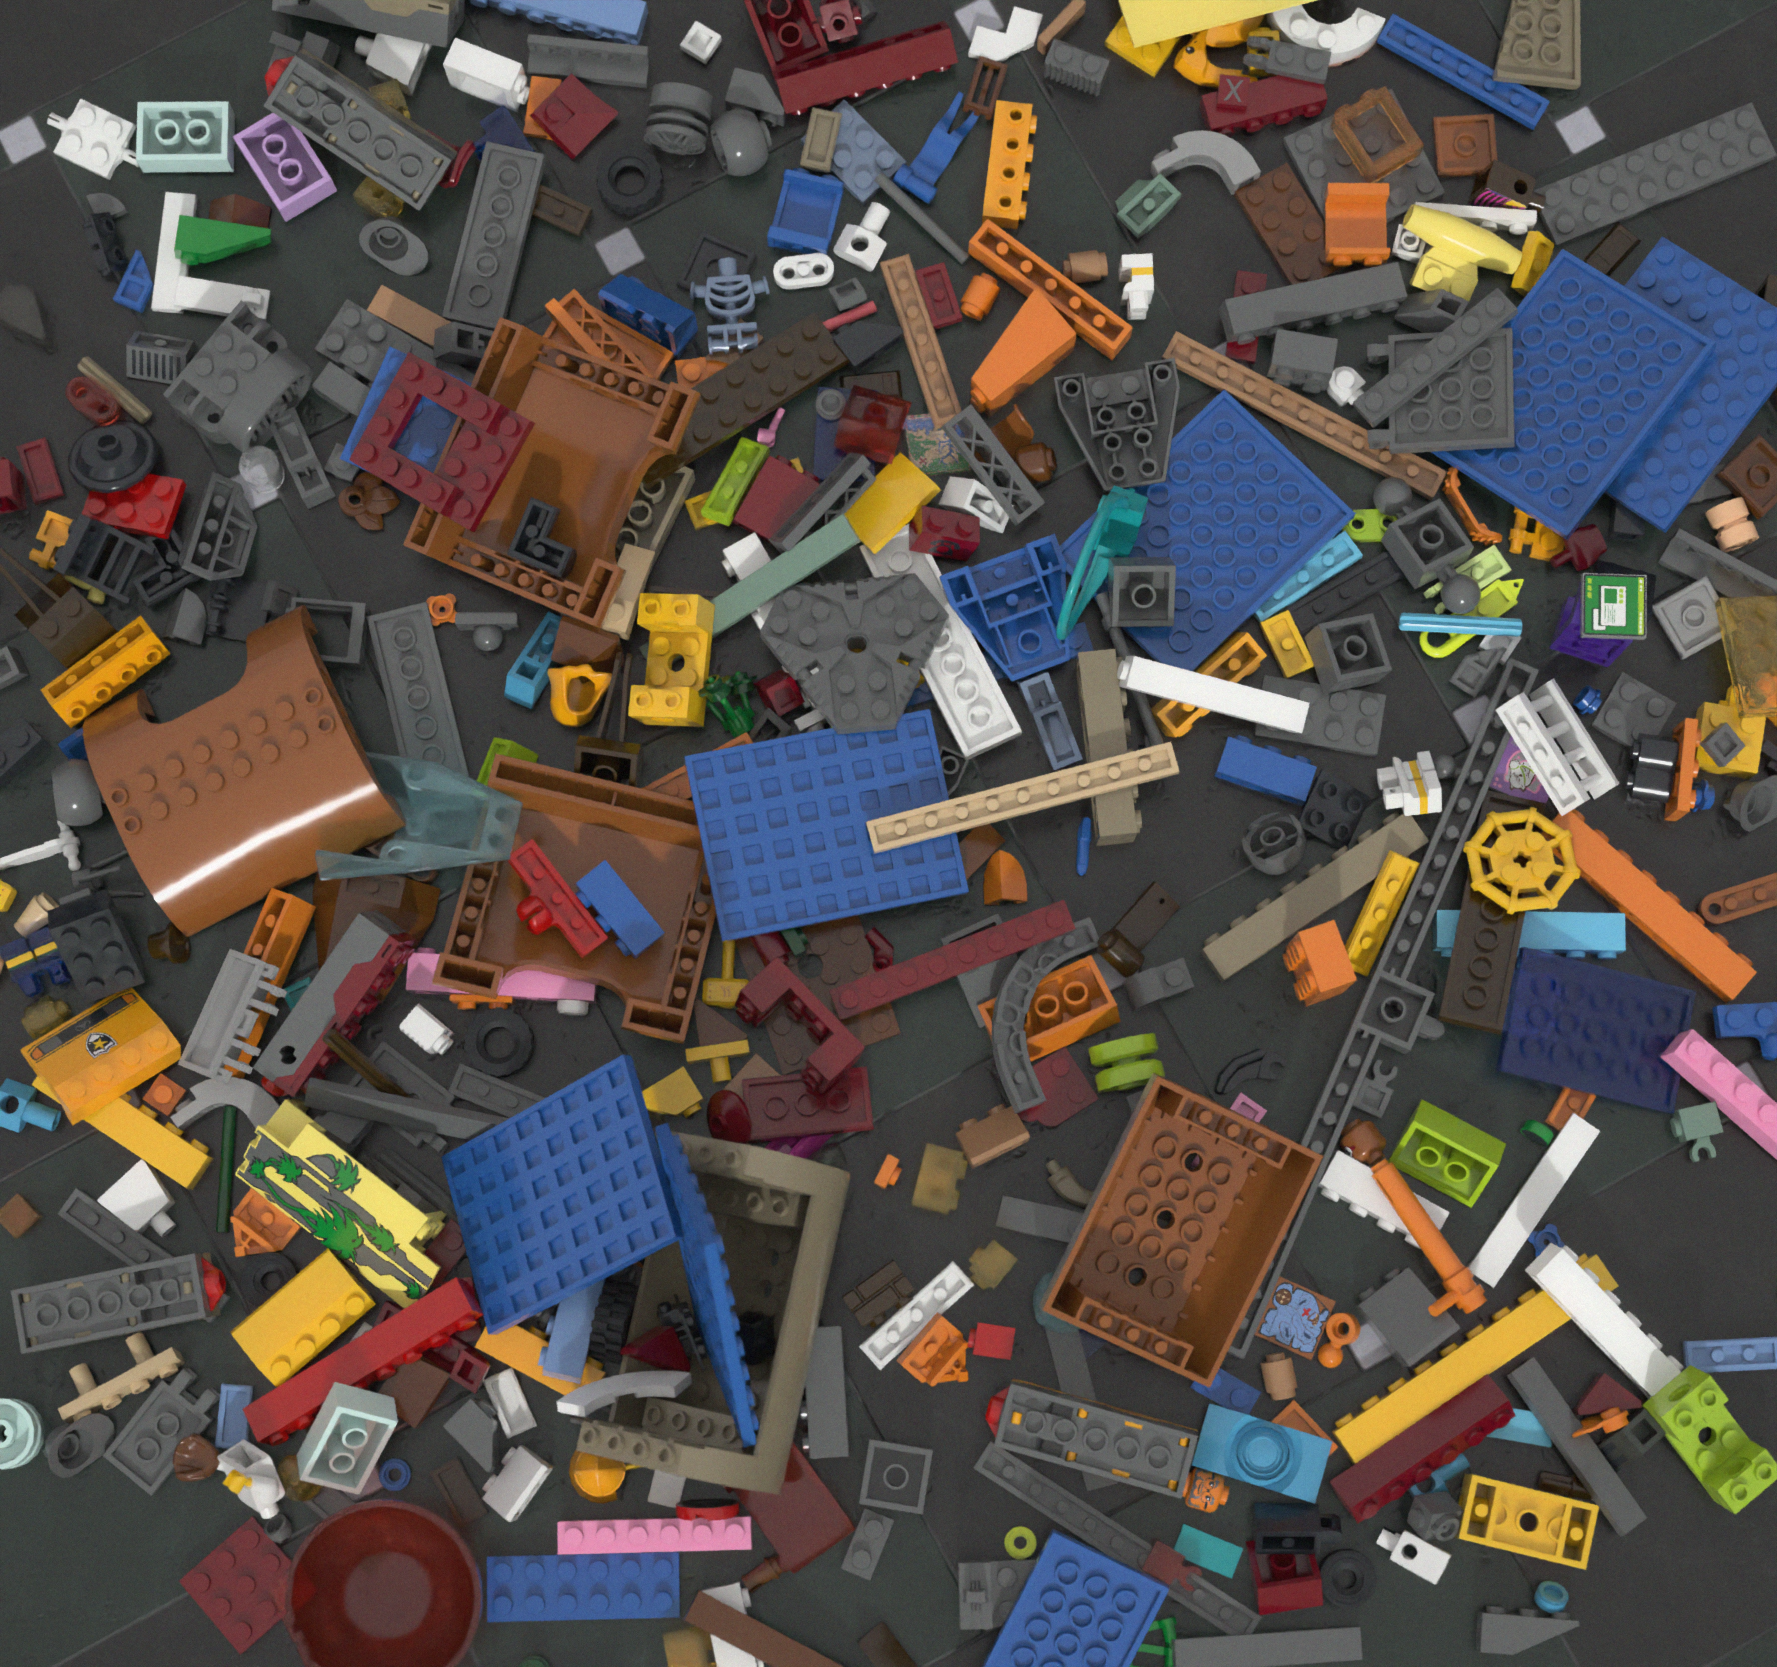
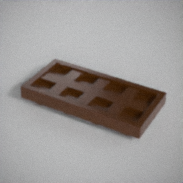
[1234,163,1347,285]

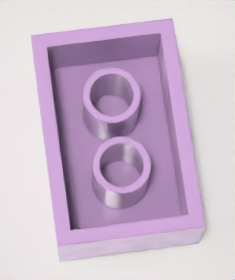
[233,113,337,222]

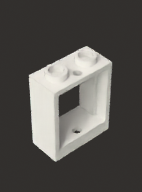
[443,38,530,112]

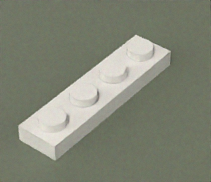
[1415,202,1537,235]

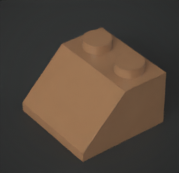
[955,1104,1030,1169]

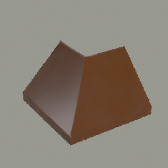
[551,615,625,684]

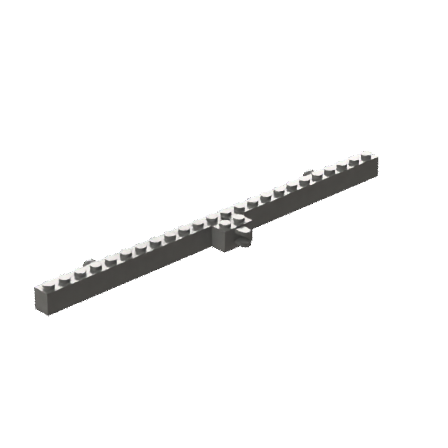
[1227,658,1539,1359]

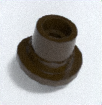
[147,921,191,964]

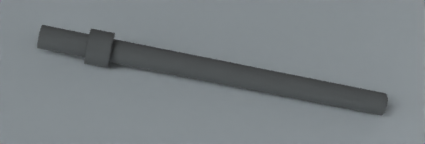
[1096,592,1164,746]

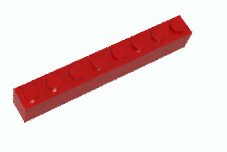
[242,1277,484,1446]

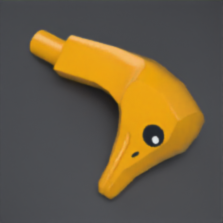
[1174,29,1258,88]

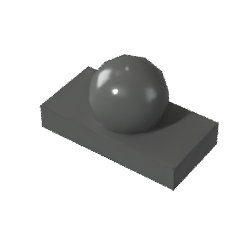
[455,612,520,651]

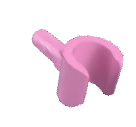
[757,408,785,448]

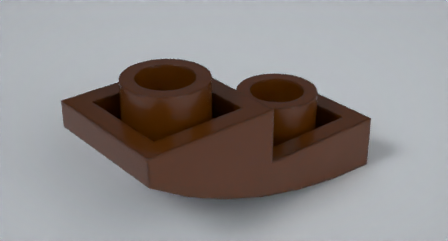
[959,824,1006,880]

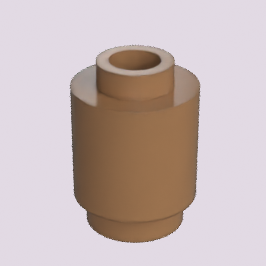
[1062,250,1108,283]
[1260,1352,1298,1401]

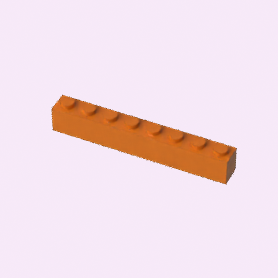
[1541,809,1757,1003]

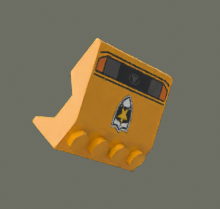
[20,987,181,1125]

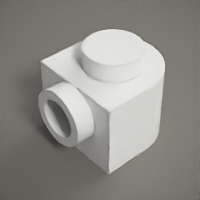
[1327,366,1366,408]

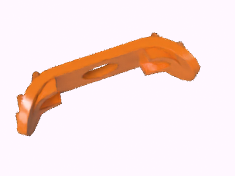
[1442,466,1502,546]

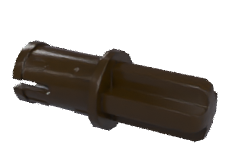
[1538,1471,1594,1501]

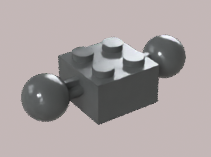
[1373,477,1481,614]

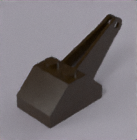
[0,546,118,669]
[574,652,644,788]

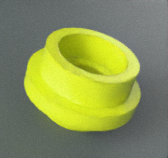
[1004,1526,1036,1559]

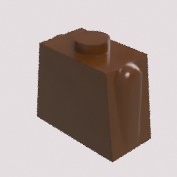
[378,1355,451,1429]

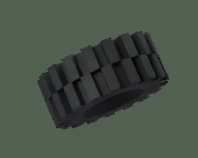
[589,1280,639,1364]

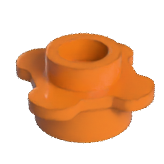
[426,593,457,626]

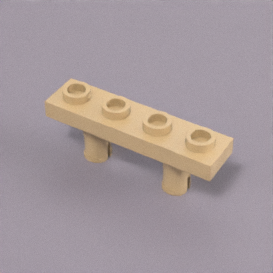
[58,1332,185,1424]

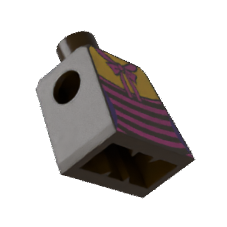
[1467,160,1546,213]

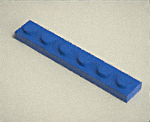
[1377,14,1550,130]

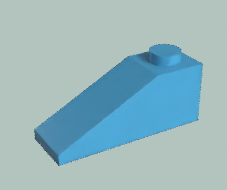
[504,612,561,710]

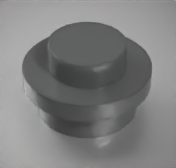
[816,389,846,420]

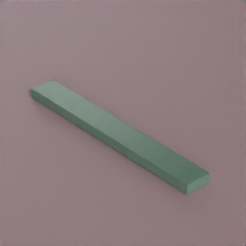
[639,514,861,665]

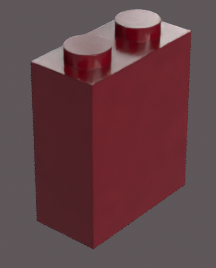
[732,455,820,546]

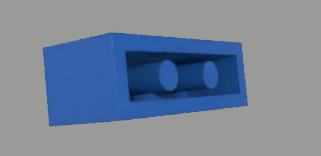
[1214,735,1317,806]
[575,860,665,959]

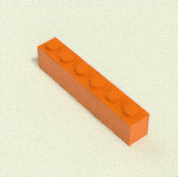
[968,219,1133,361]
[224,888,316,1079]

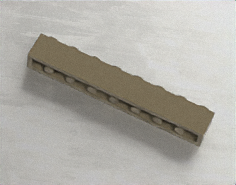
[1200,811,1429,983]

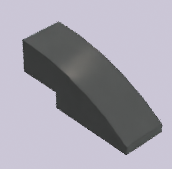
[266,407,336,509]

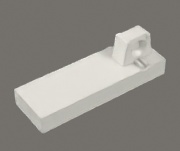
[174,276,270,321]

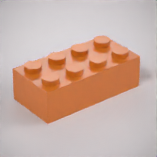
[1282,920,1357,1007]

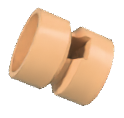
[1705,497,1759,553]

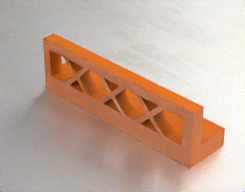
[545,289,654,379]

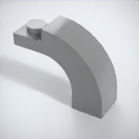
[1150,131,1261,195]
[170,1077,281,1130]

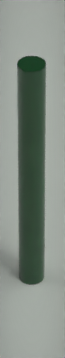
[216,1106,236,1233]

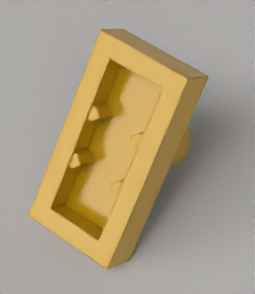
[685,1040,751,1083]

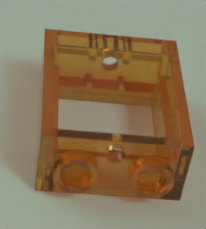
[1330,86,1424,183]

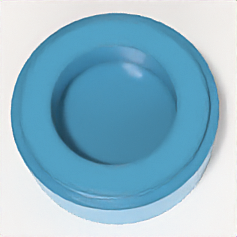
[1534,1581,1569,1613]

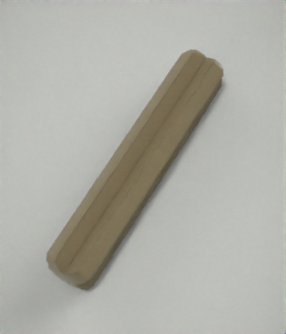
[77,356,152,424]

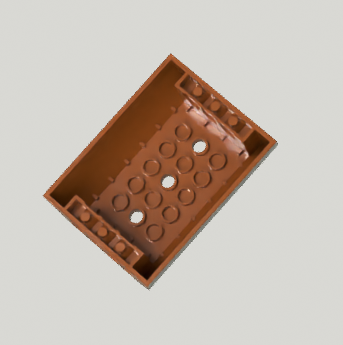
[1039,1073,1323,1388]

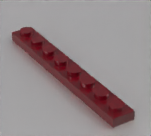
[829,900,1076,1021]

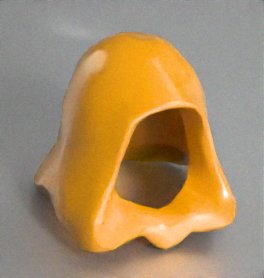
[547,664,612,727]

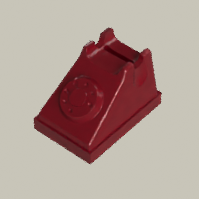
[744,0,829,72]

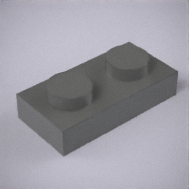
[841,1508,894,1580]

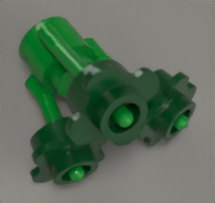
[698,671,757,738]

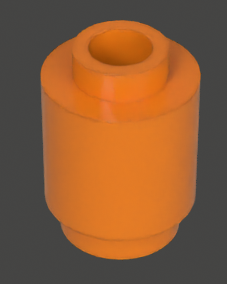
[960,273,1001,321]

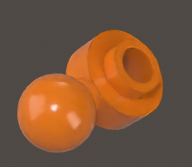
[1318,1313,1360,1368]

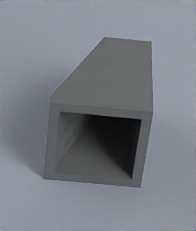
[1355,1266,1460,1367]

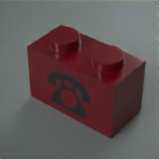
[909,506,980,561]

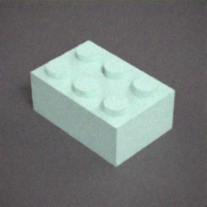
[136,101,235,173]
[297,1382,398,1495]

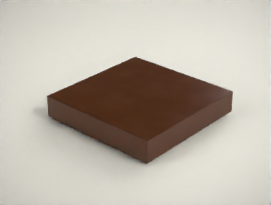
[1716,434,1777,520]

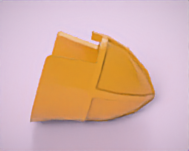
[569,1450,626,1504]

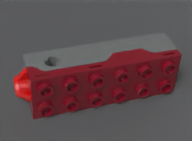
[253,910,416,1097]

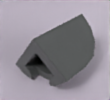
[162,588,207,645]

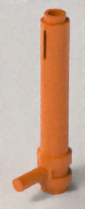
[1370,1158,1487,1317]

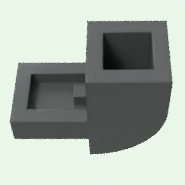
[1122,958,1194,1012]

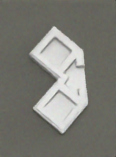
[968,6,1043,63]

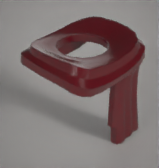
[426,129,476,188]

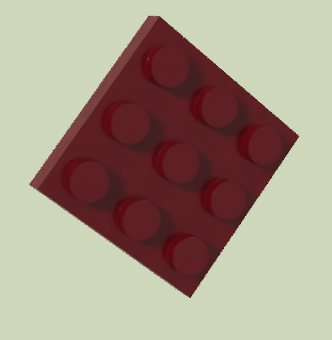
[179,1516,316,1655]

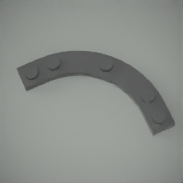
[992,917,1099,1114]

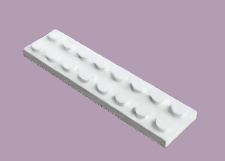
[859,524,1022,760]

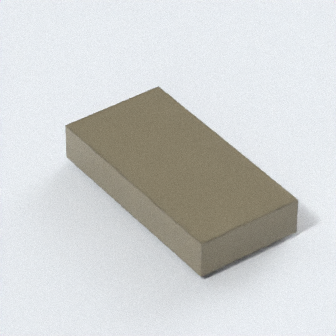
[800,108,842,174]

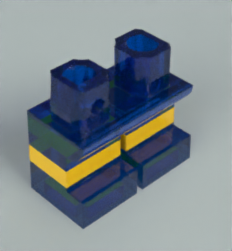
[0,927,71,998]

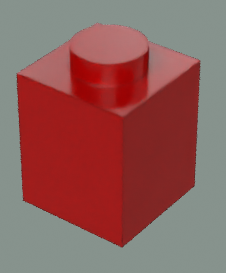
[968,1323,1015,1360]

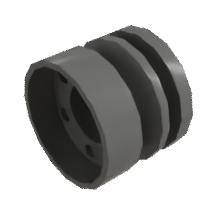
[643,82,714,155]

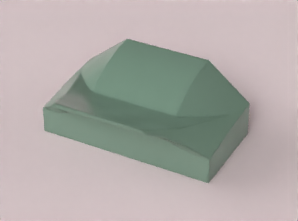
[1115,173,1181,238]

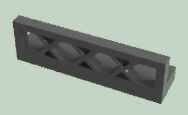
[527,34,651,88]
[941,404,1045,525]
[769,452,876,554]
[1658,528,1777,621]

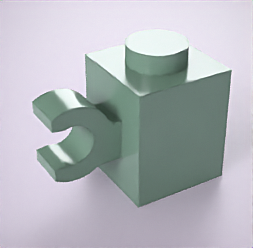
[1670,1101,1723,1162]

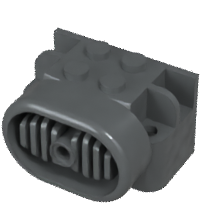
[163,300,313,454]

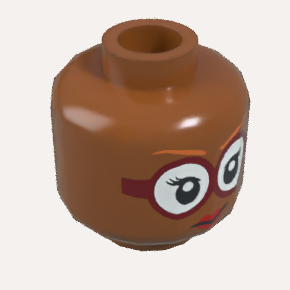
[1340,1119,1387,1167]

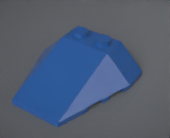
[939,534,1070,682]

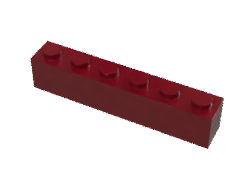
[772,21,958,115]
[1330,1374,1516,1524]

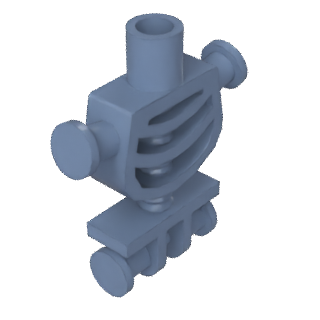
[690,258,770,355]

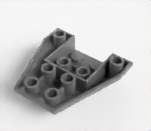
[1054,358,1180,492]

